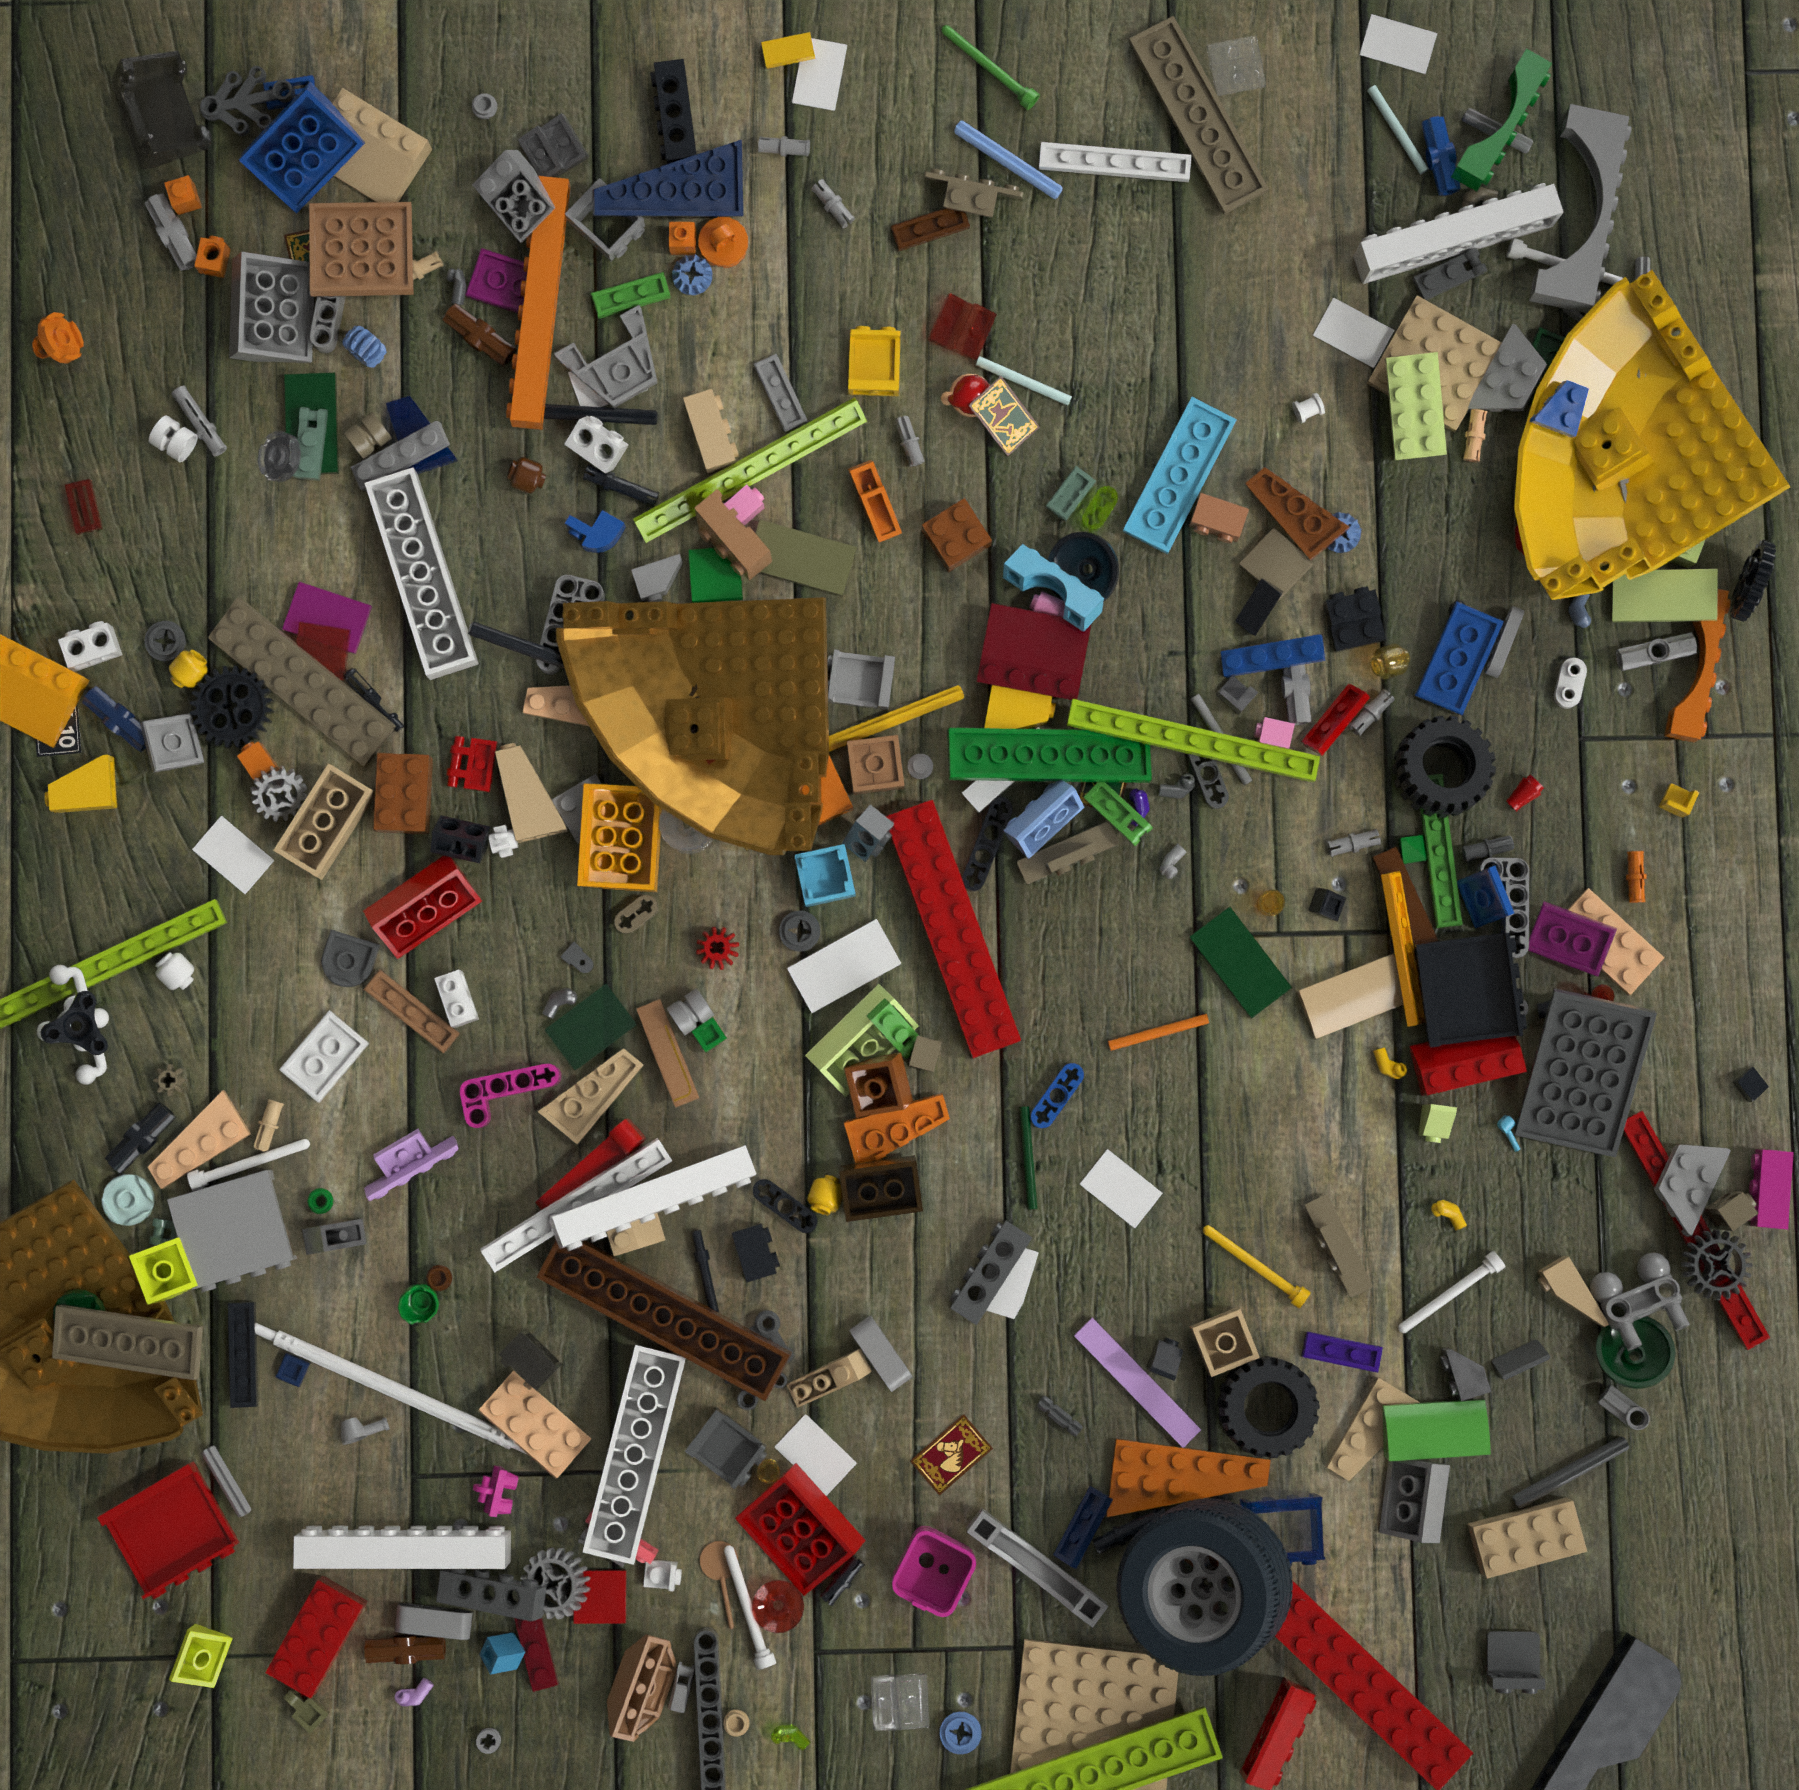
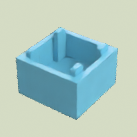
[795,844,856,907]

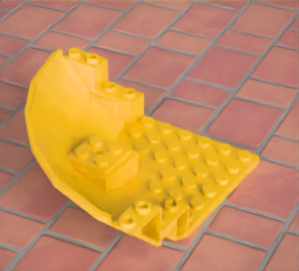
[1514,270,1790,600]

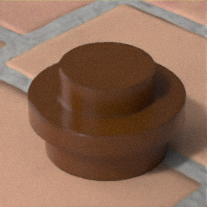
[426,1265,453,1291]

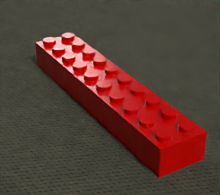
[885,799,1021,1059]
[1275,1580,1473,1790]

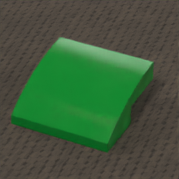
[689,548,743,603]

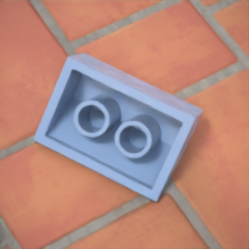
[1003,780,1084,859]

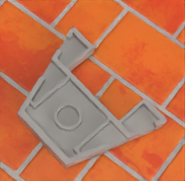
[554,305,657,408]

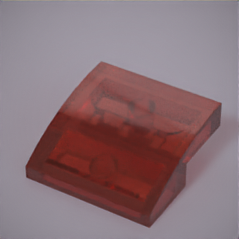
[928,293,997,360]

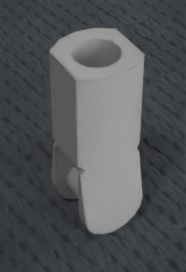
[668,1662,695,1713]

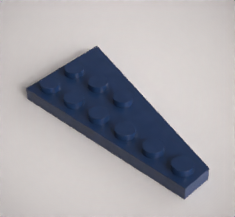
[592,139,744,217]

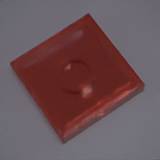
[296,621,351,680]

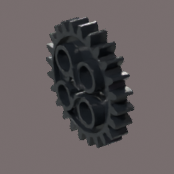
[1730,540,1776,622]
[190,666,275,749]

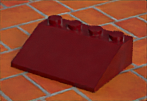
[976,603,1092,700]

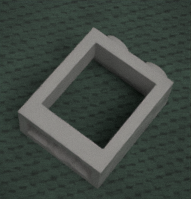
[565,178,645,261]

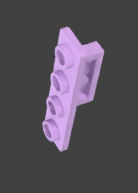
[364,1129,459,1201]

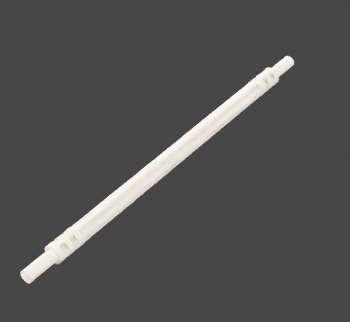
[255,1323,528,1455]

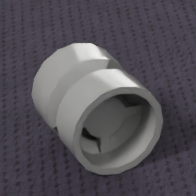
[667,988,715,1035]

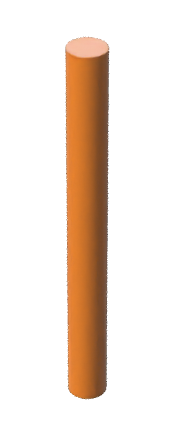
[1108,1014,1209,1051]

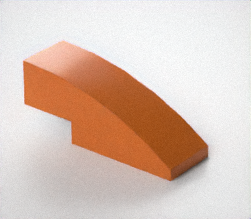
[848,460,902,543]

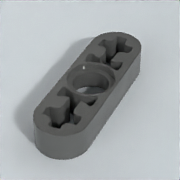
[1186,753,1229,809]

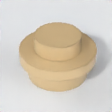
[723,1709,749,1737]

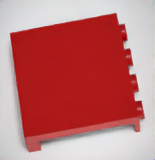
[97,1461,240,1600]

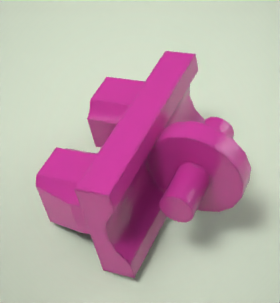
[473,1465,519,1517]

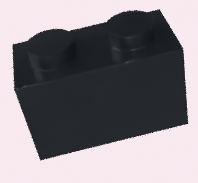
[732,1223,780,1283]

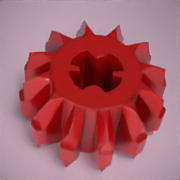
[696,927,740,970]

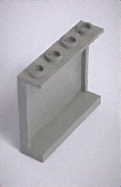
[167,1170,297,1293]

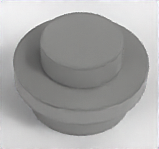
[472,94,497,119]
[908,754,933,779]

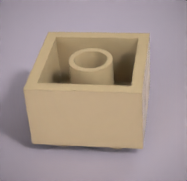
[1189,1308,1260,1377]

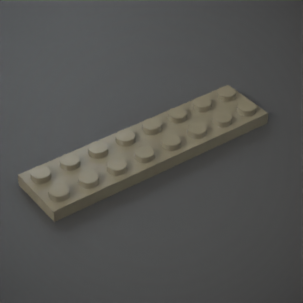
[1129,16,1269,215]
[208,597,396,766]

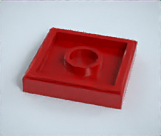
[574,1569,627,1624]

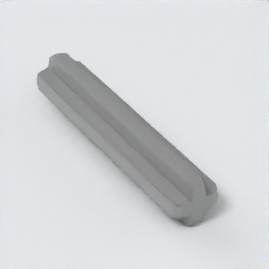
[1462,108,1533,153]
[202,1446,251,1518]

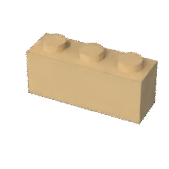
[683,389,739,474]

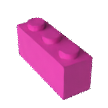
[1748,1149,1793,1230]

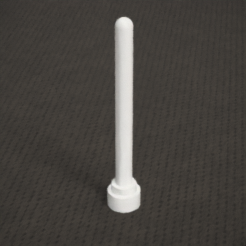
[1506,238,1623,285]
[187,1139,310,1192]
[1398,1250,1506,1333]
[724,1545,776,1670]

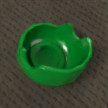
[397,1284,439,1325]

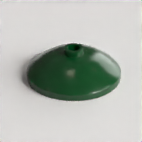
[1596,1315,1676,1389]

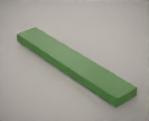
[1420,774,1462,929]

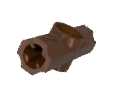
[443,303,517,367]
[364,1634,446,1664]

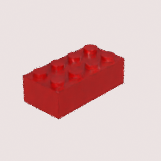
[265,1576,368,1699]

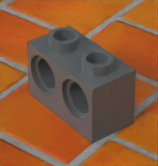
[842,804,894,862]

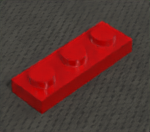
[1301,683,1370,756]

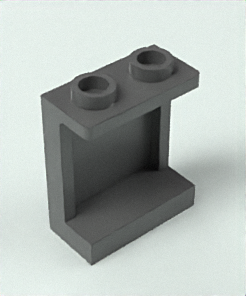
[685,1408,767,1490]

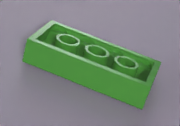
[1382,1399,1491,1461]

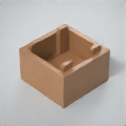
[847,735,904,795]

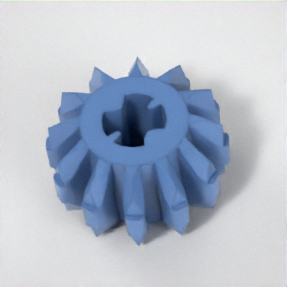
[342,326,387,368]

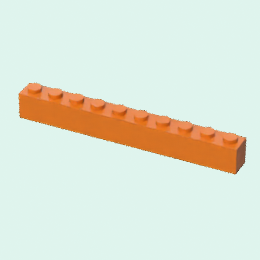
[506,176,571,430]

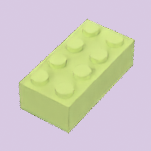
[1385,352,1447,460]

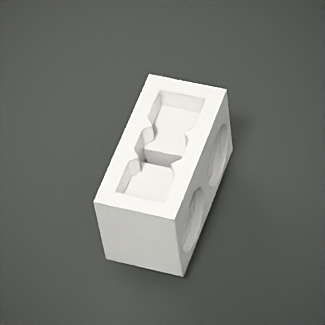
[565,416,628,473]
[58,621,122,672]
[434,970,479,1028]

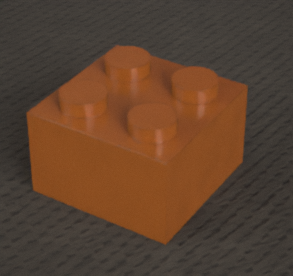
[921,498,992,573]

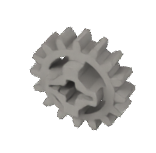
[250,765,307,822]

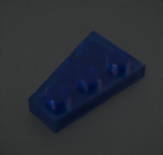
[386,396,458,474]

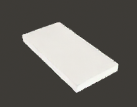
[787,919,901,1013]

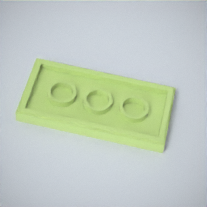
[1612,569,1718,622]

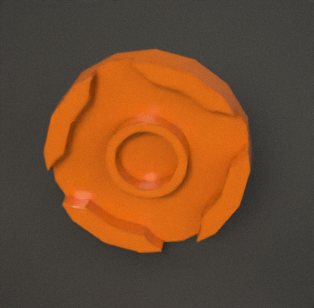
[698,217,748,268]
[32,312,84,364]

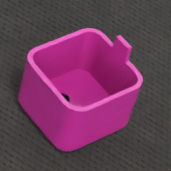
[892,1526,976,1617]

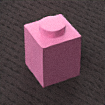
[724,485,764,526]
[1254,717,1295,749]

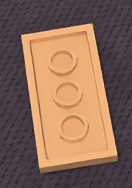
[1568,888,1665,995]
[478,1370,591,1479]

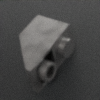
[1440,1348,1491,1401]

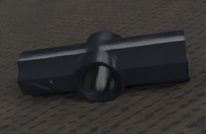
[104,1102,177,1174]

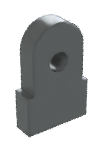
[561,942,594,973]

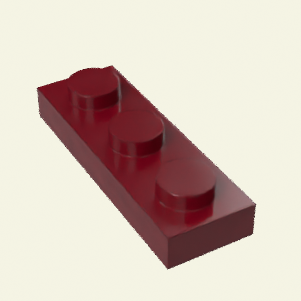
[514,1617,559,1692]

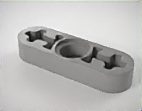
[1485,606,1524,678]

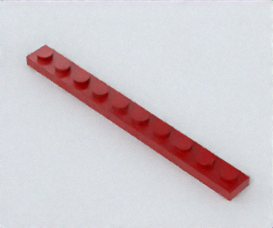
[1623,1111,1770,1350]

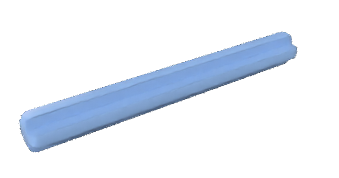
[954,121,1063,199]

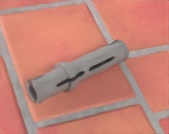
[172,386,227,457]

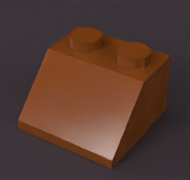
[844,1052,913,1117]

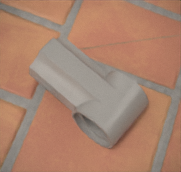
[1597,1385,1650,1430]

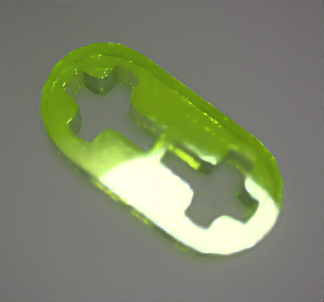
[1082,486,1118,532]

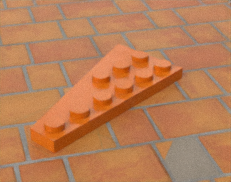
[1106,1439,1271,1517]

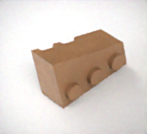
[694,489,772,581]

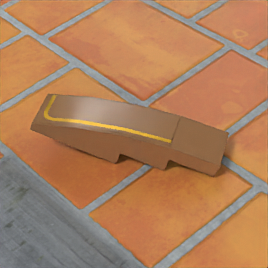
[637,999,699,1108]

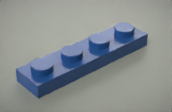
[1221,634,1326,678]

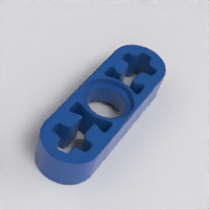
[1030,1063,1084,1128]

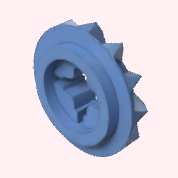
[672,254,712,295]
[1327,512,1362,553]
[940,1711,981,1754]

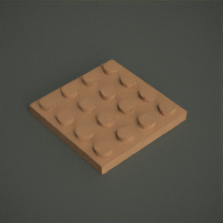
[309,202,414,296]

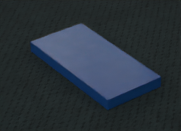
[1415,602,1504,715]

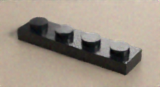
[228,1302,258,1408]

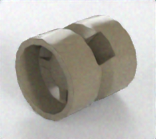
[344,412,392,459]

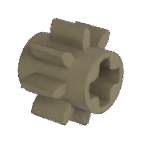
[153,1064,188,1097]

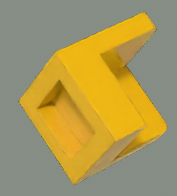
[1659,783,1699,818]

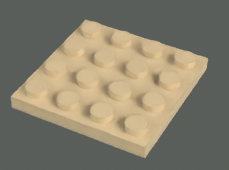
[1367,295,1502,433]

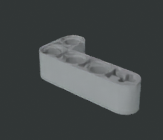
[536,575,605,675]
[1476,858,1529,959]

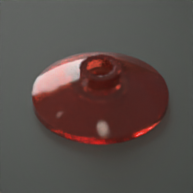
[752,1580,804,1633]

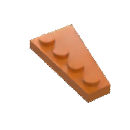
[844,1093,950,1163]

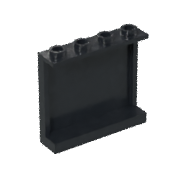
[1414,932,1527,1047]

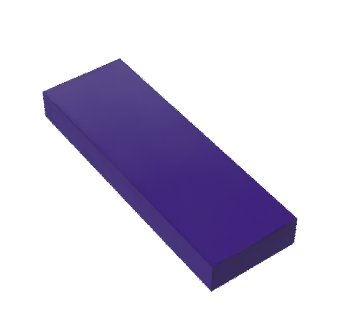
[1301,1331,1383,1373]

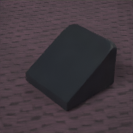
[1309,888,1346,922]
[1733,1066,1769,1102]

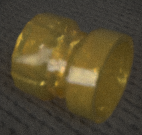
[1257,889,1285,917]

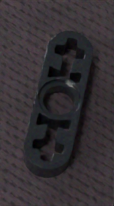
[753,1179,818,1233]

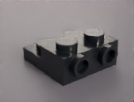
[1323,586,1386,653]

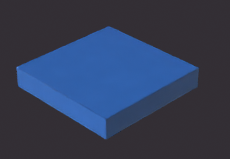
[1457,866,1514,928]

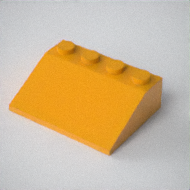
[0,634,90,748]
[577,783,662,892]

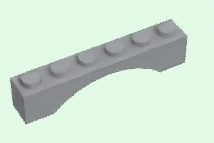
[966,1507,1108,1628]

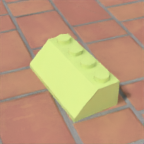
[805,984,919,1097]

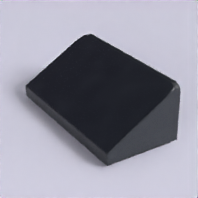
[1235,578,1283,636]

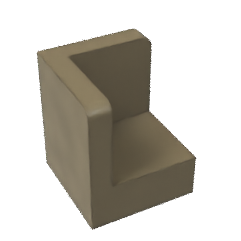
[909,1036,942,1072]

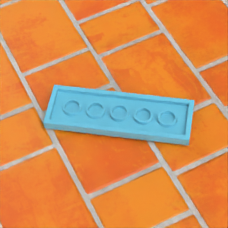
[1122,397,1237,554]

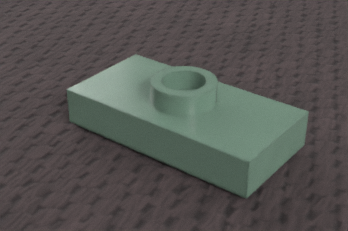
[1045,466,1096,522]

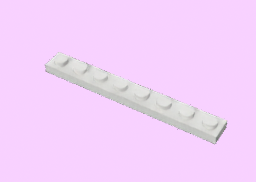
[480,1138,672,1272]

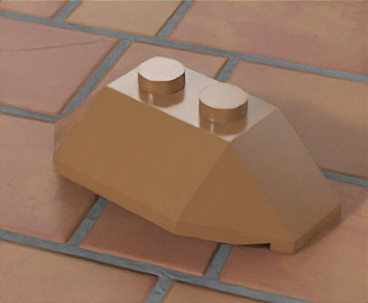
[607,1634,677,1742]

